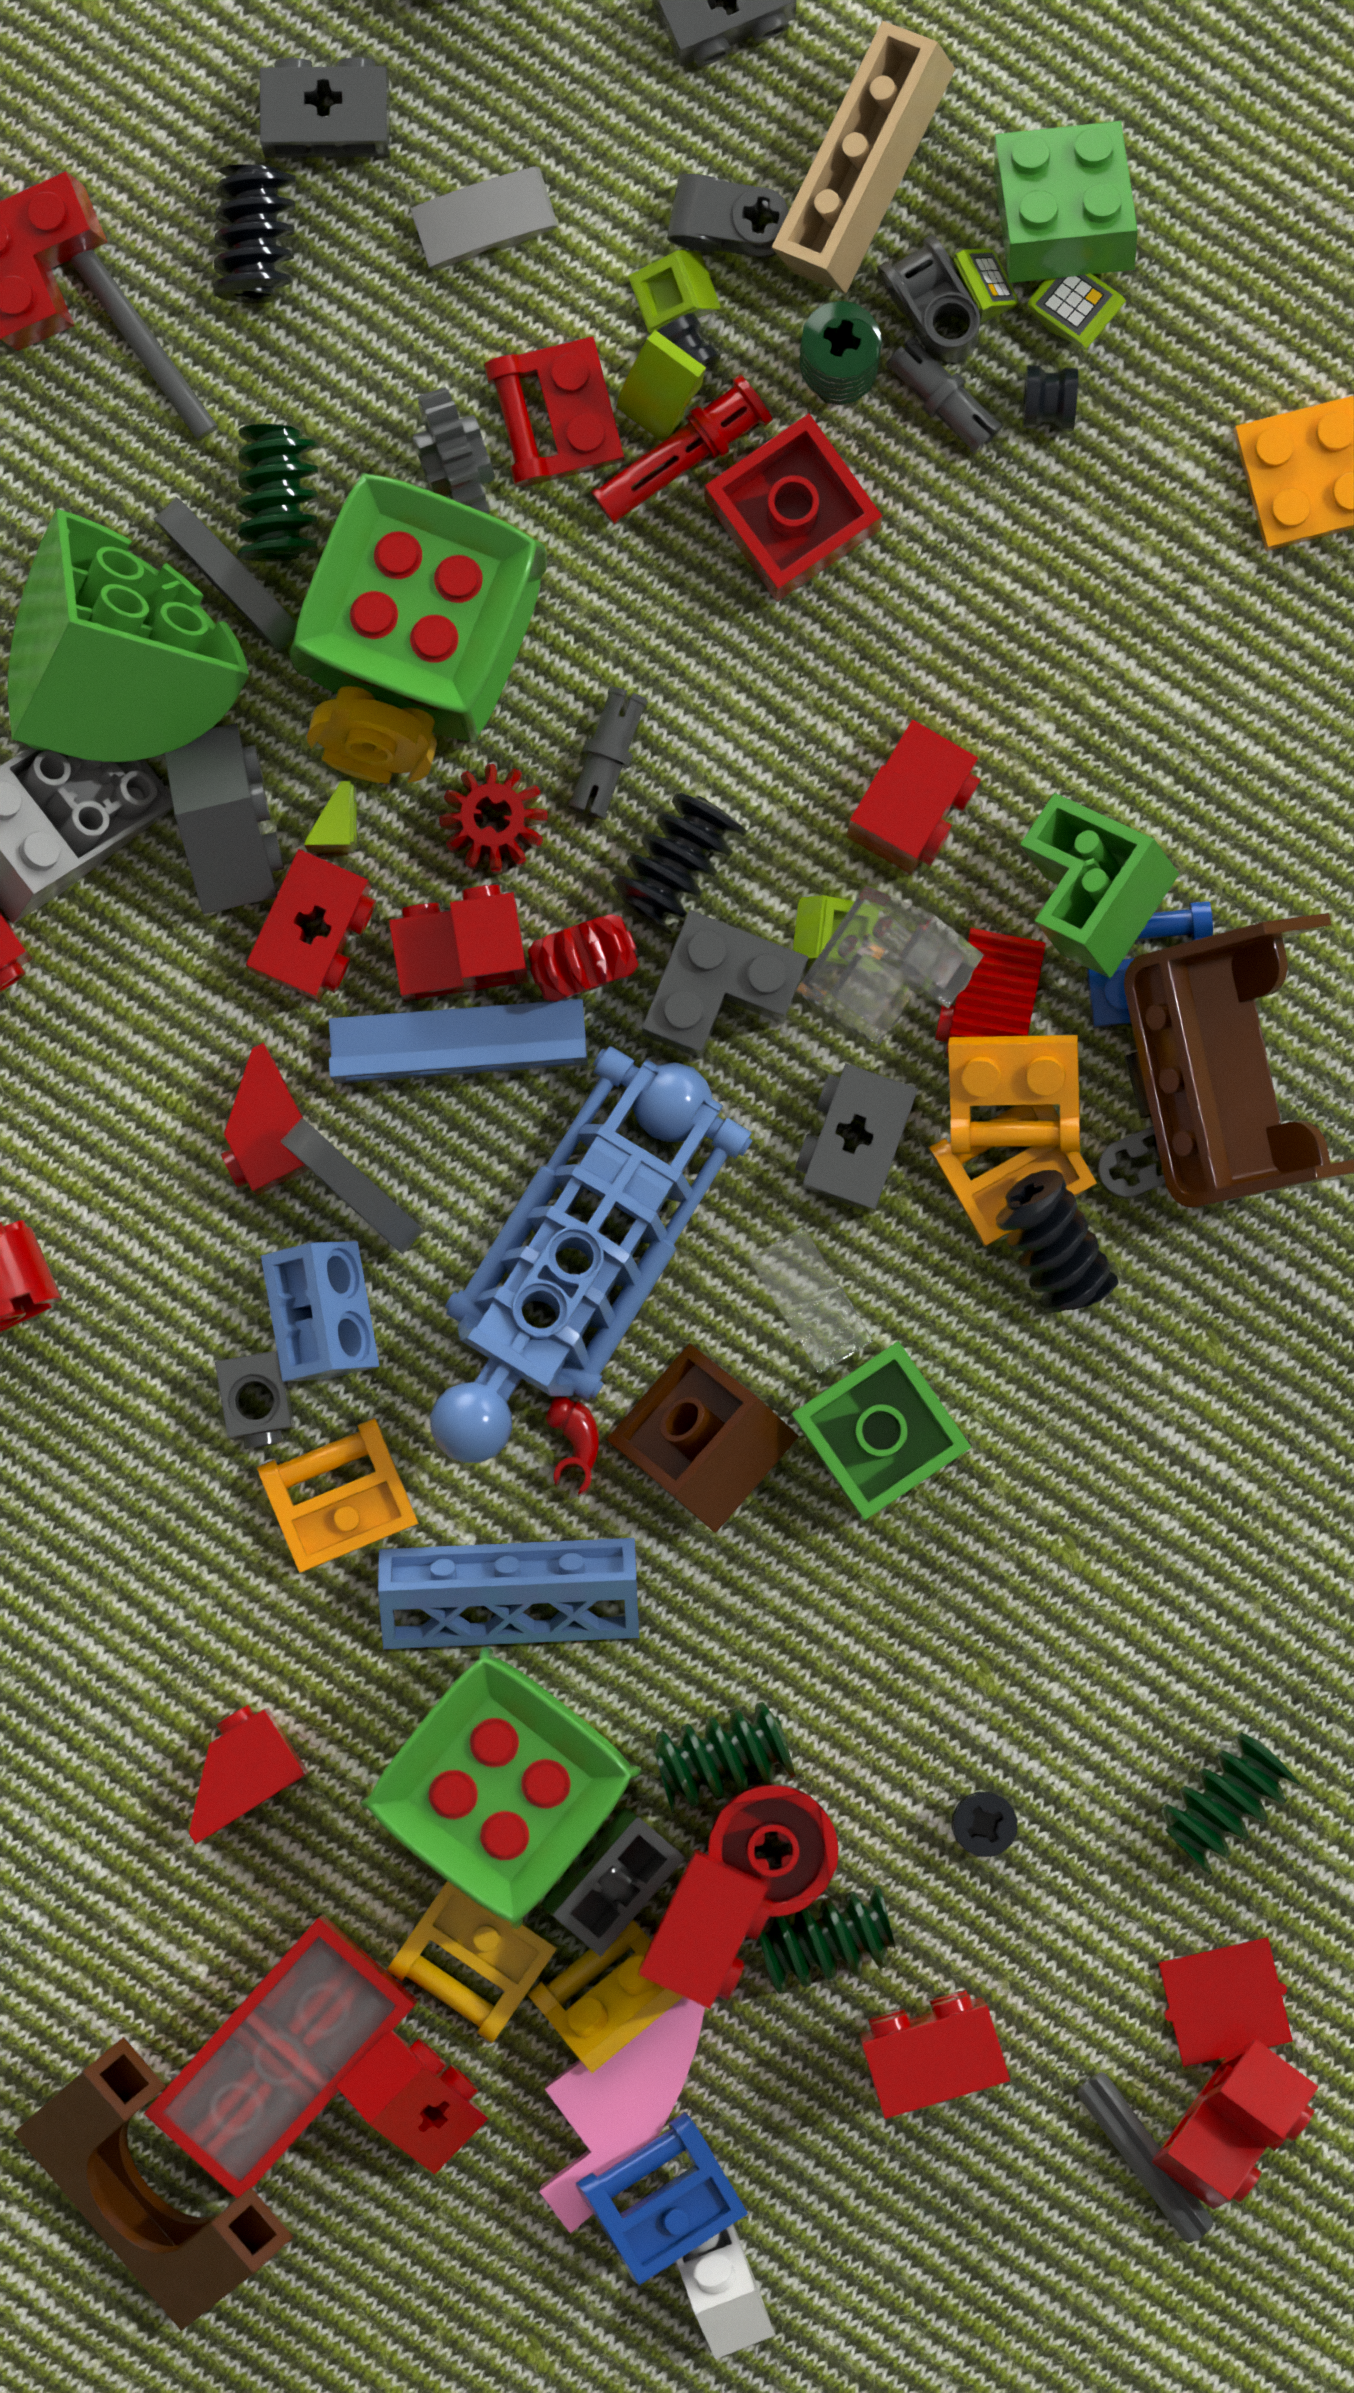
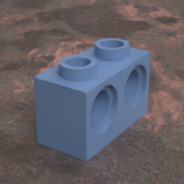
[261,1241,380,1382]

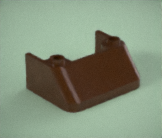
[1124,913,1354,1208]

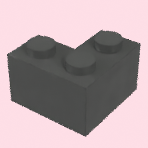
[164,723,284,915]
[642,909,809,1059]

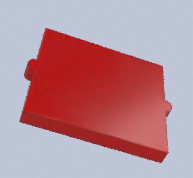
[1158,1937,1293,2067]

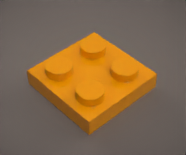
[1233,395,1354,551]

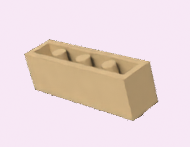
[772,20,956,294]

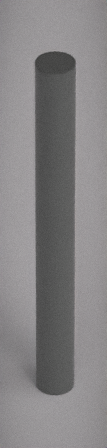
[70,250,218,441]

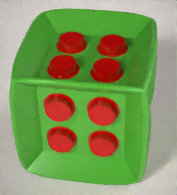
[289,473,548,743]
[360,1647,642,1929]

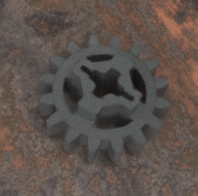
[412,387,495,514]

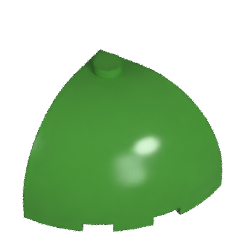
[8,508,249,762]

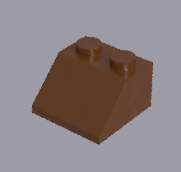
[606,1343,799,1533]

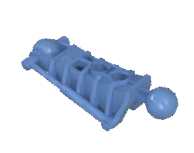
[430,1046,753,1463]

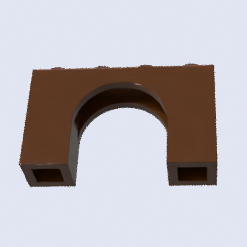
[13,2037,293,2331]

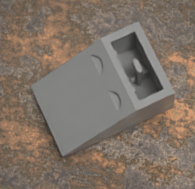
[0,747,174,924]

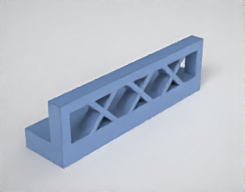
[329,999,588,1084]
[378,1538,639,1649]

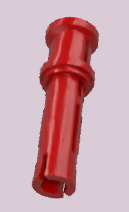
[591,374,773,525]

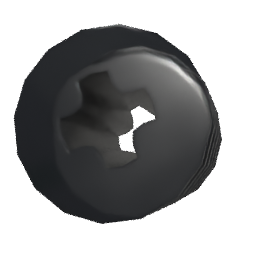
[213,164,296,304]
[612,793,747,935]
[996,1170,1119,1313]

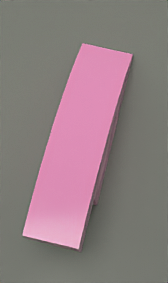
[539,1997,705,2234]

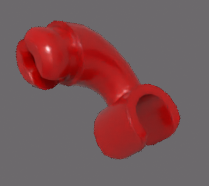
[545,1396,599,1497]

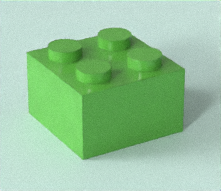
[994,121,1138,283]
[791,1341,972,1522]

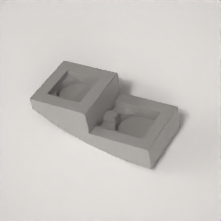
[410,166,559,270]

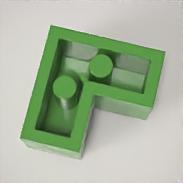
[1020,792,1179,979]

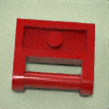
[484,336,625,487]

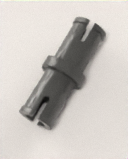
[885,336,1003,455]
[567,687,648,820]

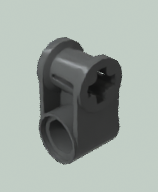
[667,174,789,258]
[877,234,980,363]

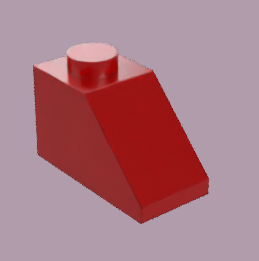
[220,1042,309,1196]
[189,1704,309,1844]

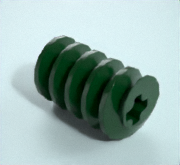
[799,301,882,405]
[237,424,319,562]
[655,1702,796,1813]
[1160,1732,1302,1875]
[759,1885,896,1994]

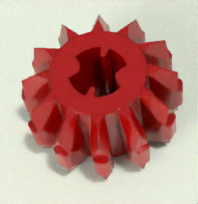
[439,764,548,874]
[527,914,639,1002]

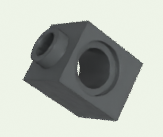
[215,1350,295,1449]

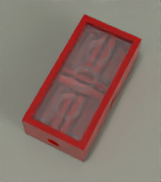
[144,1914,418,2198]

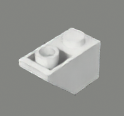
[676,2224,775,2359]

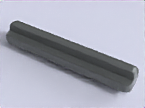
[1078,2072,1213,2243]

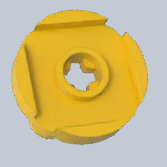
[307,686,437,784]

